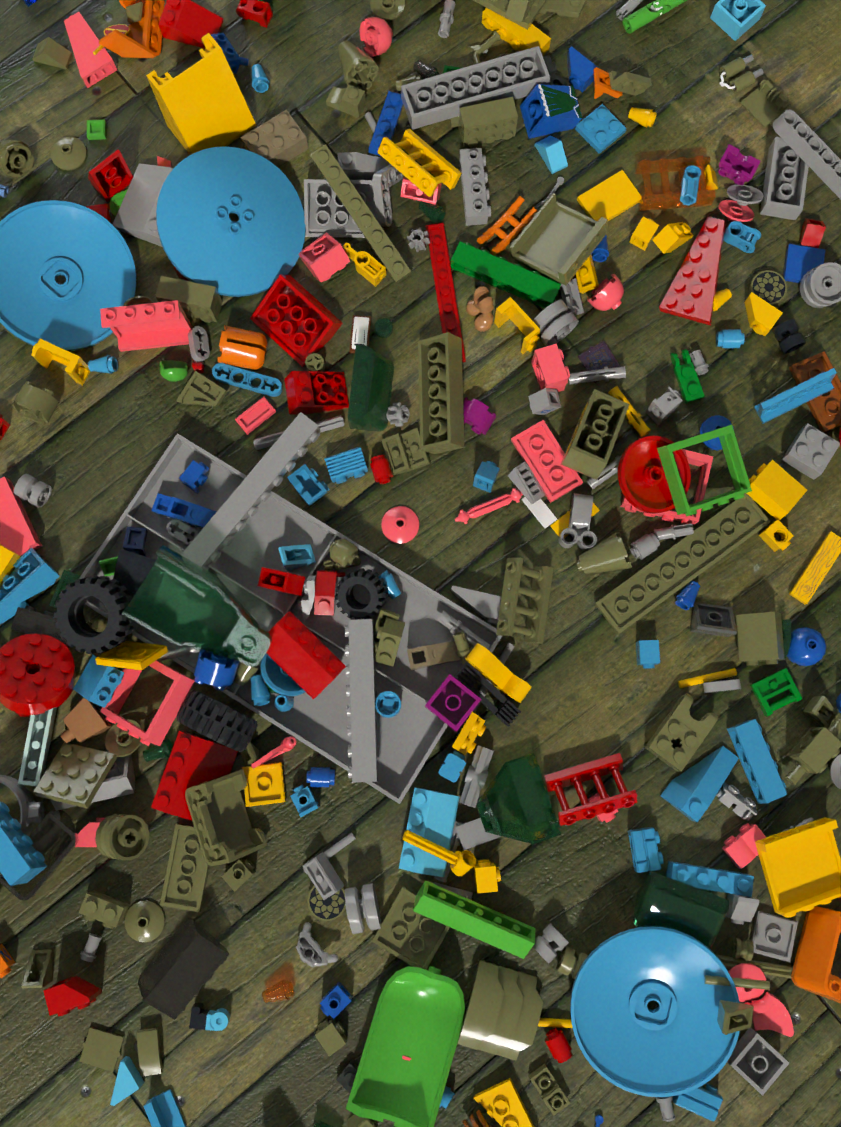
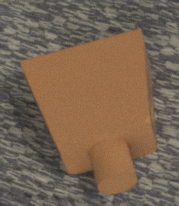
[60,698,112,744]

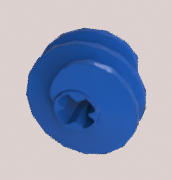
[700,415,734,450]

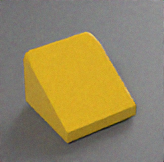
[702,165,719,191]

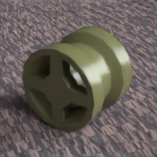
[305,353,325,372]
[732,938,754,961]

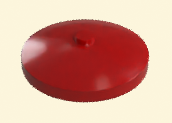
[618,436,691,514]

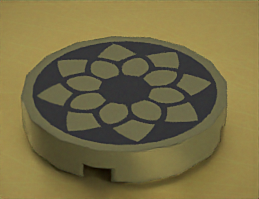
[749,270,787,306]
[307,886,346,922]

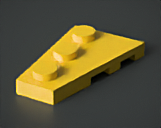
[473,1078,534,1127]

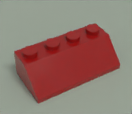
[257,611,346,700]

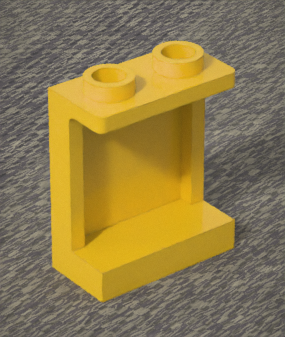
[31,339,90,385]

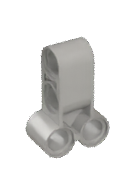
[558,493,597,551]

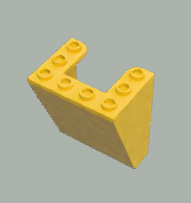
[146,33,256,155]

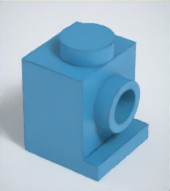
[290,785,320,818]

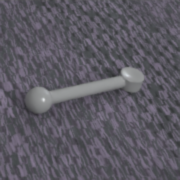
[541,177,564,207]

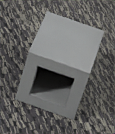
[528,388,561,415]

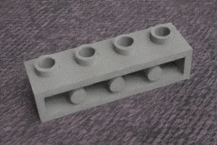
[459,148,491,226]

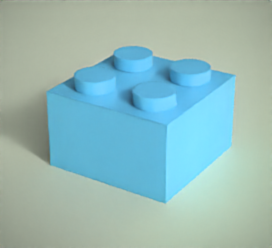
[710,0,766,41]

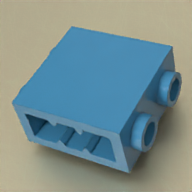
[73,655,124,708]

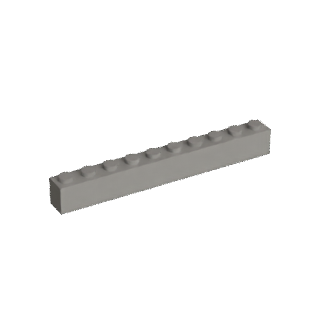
[175,412,320,579]

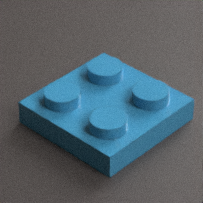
[575,104,627,154]

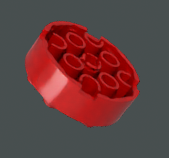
[0,634,76,715]

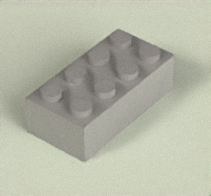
[760,137,809,220]

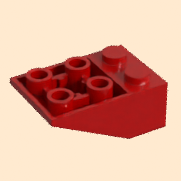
[284,371,349,414]

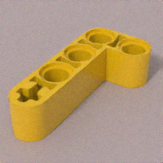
[465,643,532,703]

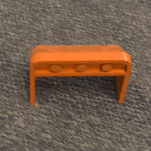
[98,0,165,58]
[791,906,841,1003]

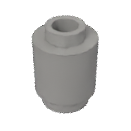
[630,533,660,560]

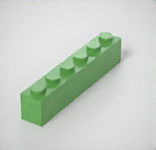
[413,880,536,959]

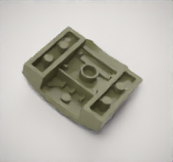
[457,959,543,1061]

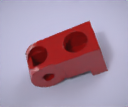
[236,0,273,28]

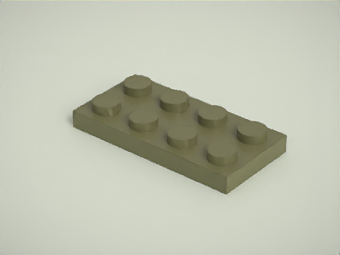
[160,823,209,912]

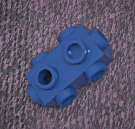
[211,33,248,74]

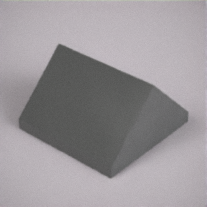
[690,602,737,637]

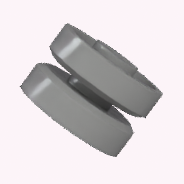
[800,262,841,308]
[533,300,579,346]
[345,883,382,934]

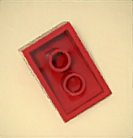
[158,0,224,49]
[88,150,133,202]

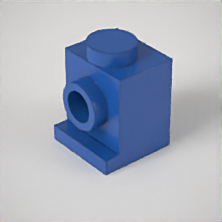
[179,460,209,494]

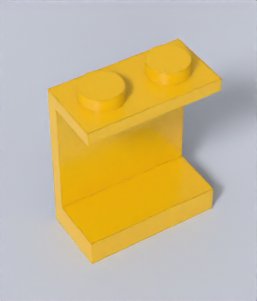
[494,297,541,354]

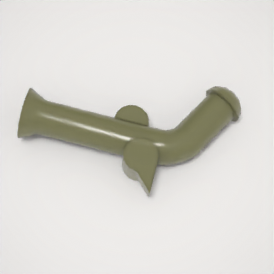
[469,31,501,65]

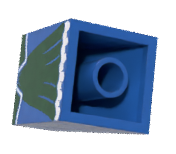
[520,84,582,138]

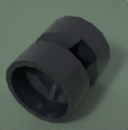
[772,319,806,354]

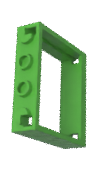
[657,425,752,517]

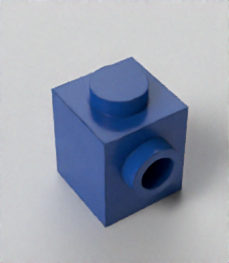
[320,982,353,1019]

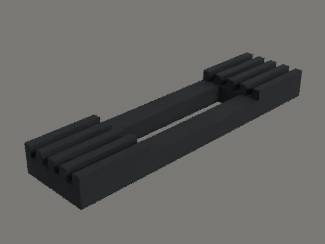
[454,662,521,727]

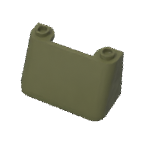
[185,769,267,866]

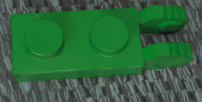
[671,349,705,403]

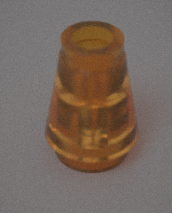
[262,980,294,1003]

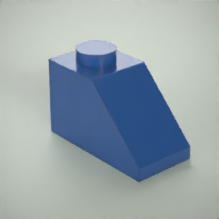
[567,46,599,93]

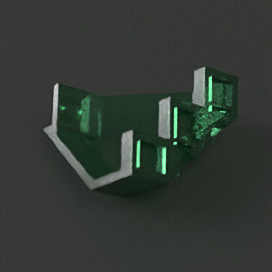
[476,753,561,844]

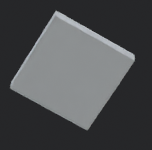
[751,910,798,962]

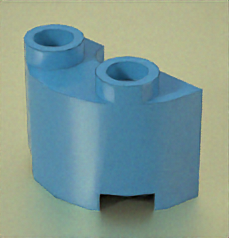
[287,464,330,506]

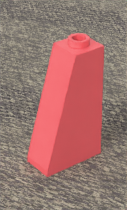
[64,12,117,88]

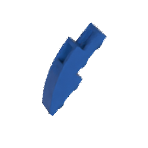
[151,493,217,528]

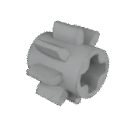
[407,227,431,252]
[386,402,410,427]

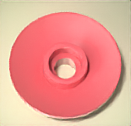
[719,200,754,222]
[381,506,419,544]
[728,963,766,1002]

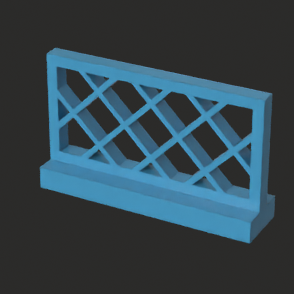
[754,368,837,424]

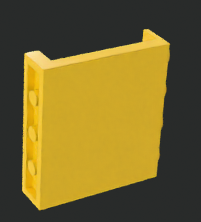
[755,817,841,918]

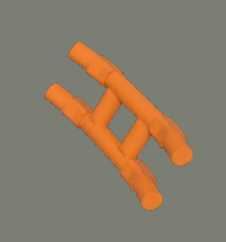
[477,196,538,256]

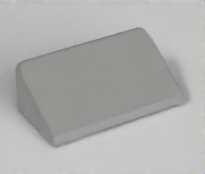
[303,852,344,900]

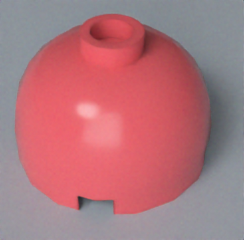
[360,17,393,57]
[587,274,624,311]

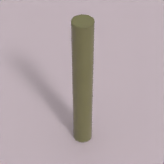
[704,975,770,990]

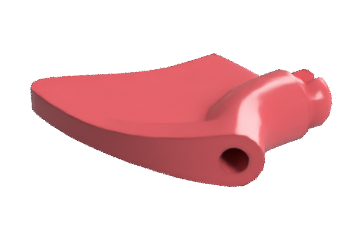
[251,736,297,769]
[744,992,794,1037]

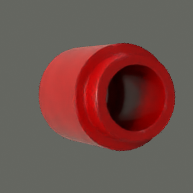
[370,455,393,484]
[544,1028,573,1063]

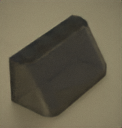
[0,810,78,900]
[138,918,229,1020]

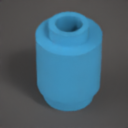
[716,329,745,348]

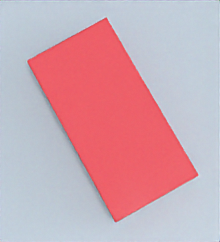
[235,397,276,435]

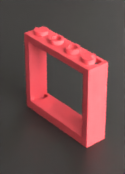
[620,438,713,525]
[100,660,195,746]

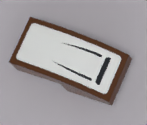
[350,315,371,354]

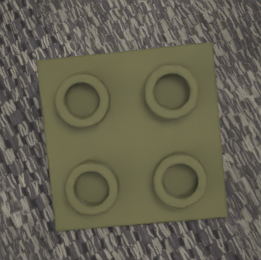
[740,79,791,128]

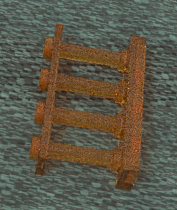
[635,156,716,211]

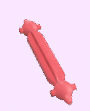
[455,488,523,524]

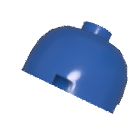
[784,627,826,667]

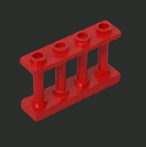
[544,753,637,826]

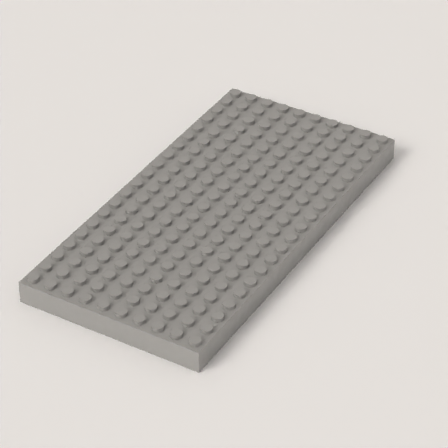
[79,433,502,804]

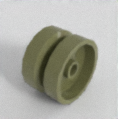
[95,814,149,860]

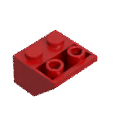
[43,976,102,1017]

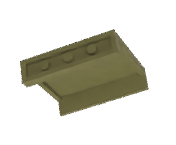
[510,193,609,286]

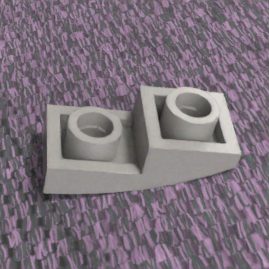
[298,575,317,619]

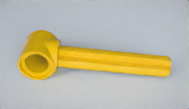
[402,830,476,877]

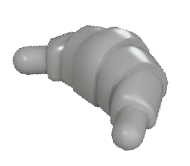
[296,922,339,968]

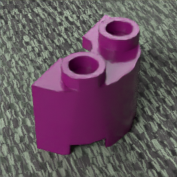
[718,144,761,185]
[463,397,496,435]

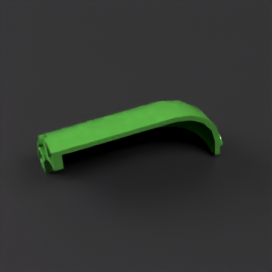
[346,966,465,1127]

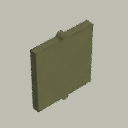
[79,1027,124,1072]

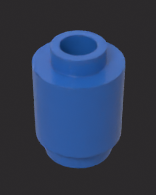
[307,767,335,787]

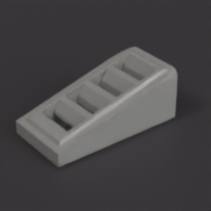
[508,462,545,504]

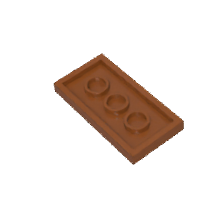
[789,351,841,433]

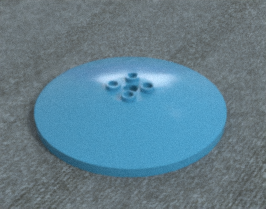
[156,147,306,297]
[0,200,136,351]
[570,926,740,1097]

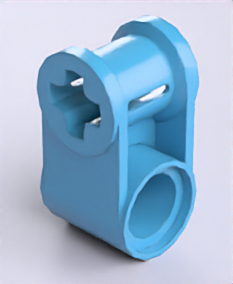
[723,221,761,253]

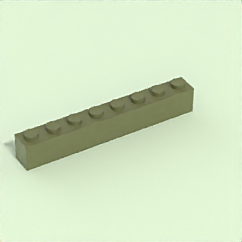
[310,144,412,284]

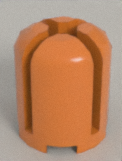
[218,325,267,370]

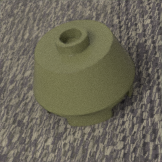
[0,140,34,177]

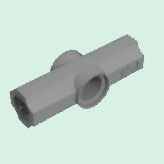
[459,745,494,808]

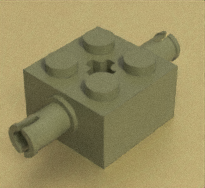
[785,718,841,785]

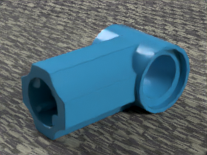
[680,165,701,206]

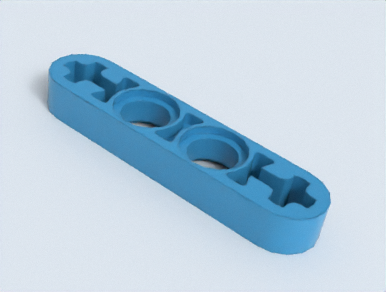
[212,363,283,397]

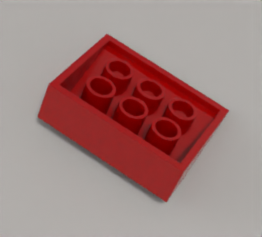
[250,274,343,367]
[151,731,238,821]

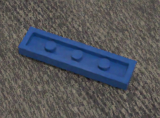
[369,91,404,156]

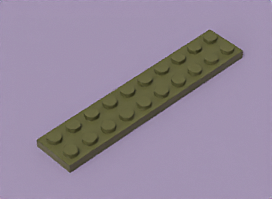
[595,493,770,634]

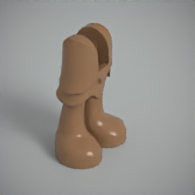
[466,286,494,332]

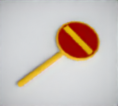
[93,24,130,55]

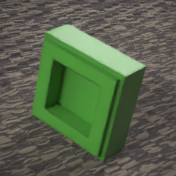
[87,119,106,140]

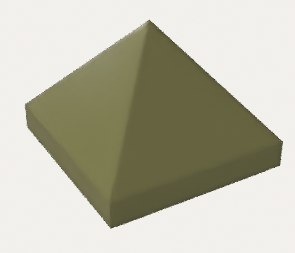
[126,2,143,24]
[240,742,259,766]

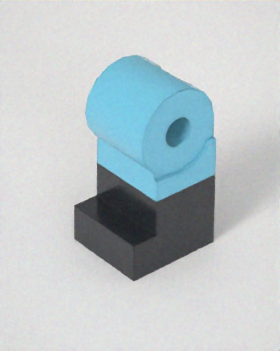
[189,1003,230,1031]

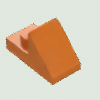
[593,67,623,99]

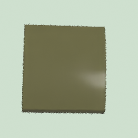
[381,428,431,475]

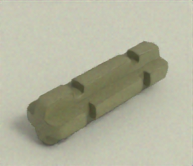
[323,555,361,571]

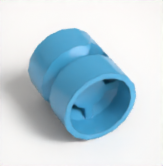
[375,691,401,718]

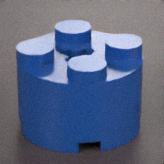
[194,648,239,691]

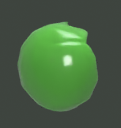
[159,360,188,382]

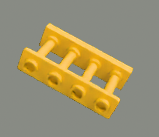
[378,129,462,197]

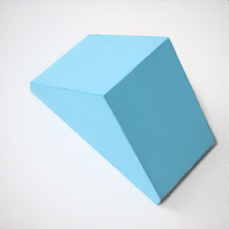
[535,136,568,174]
[278,544,316,571]
[110,1056,145,1106]

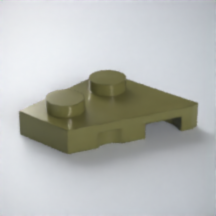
[176,371,228,407]

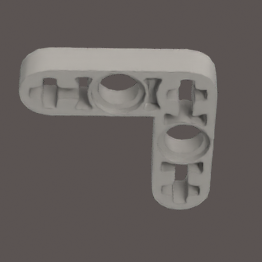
[372,164,404,227]

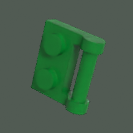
[750,668,802,717]

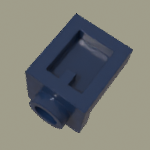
[123,526,148,556]

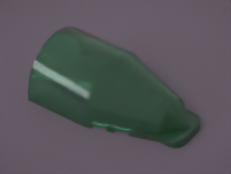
[122,545,272,667]

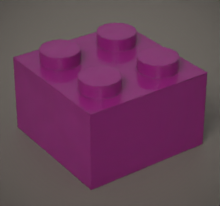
[425,674,482,732]

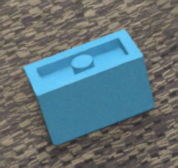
[143,1089,187,1127]

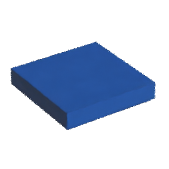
[783,244,825,283]

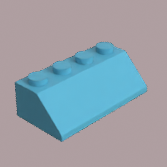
[399,788,460,877]

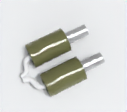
[720,55,763,94]

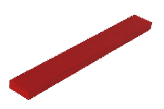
[426,223,466,363]

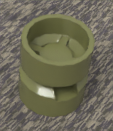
[556,946,589,979]

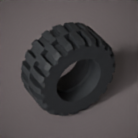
[54,576,136,654]
[177,689,258,752]

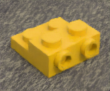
[452,712,487,756]

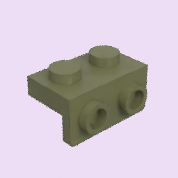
[609,71,652,96]

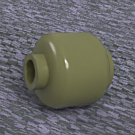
[329,539,359,567]

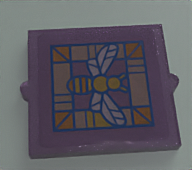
[578,341,621,383]

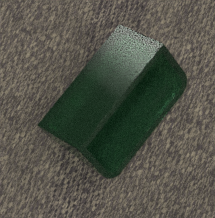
[348,345,394,432]
[633,871,729,949]

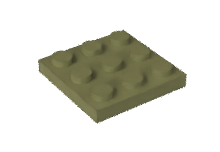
[33,742,117,808]
[372,887,450,969]

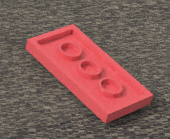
[511,420,583,503]

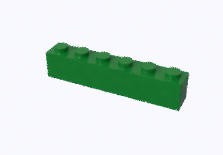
[450,241,561,308]

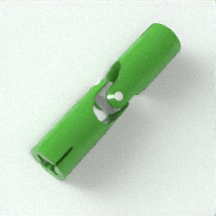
[623,0,687,34]

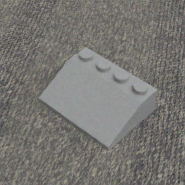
[112,163,173,247]
[304,179,377,238]

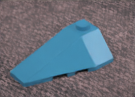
[0,548,60,613]
[660,746,739,822]

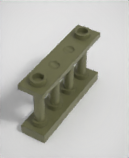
[496,557,554,644]

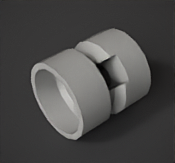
[14,474,52,508]
[533,923,569,963]

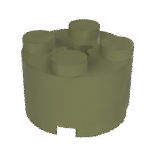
[12,381,58,424]

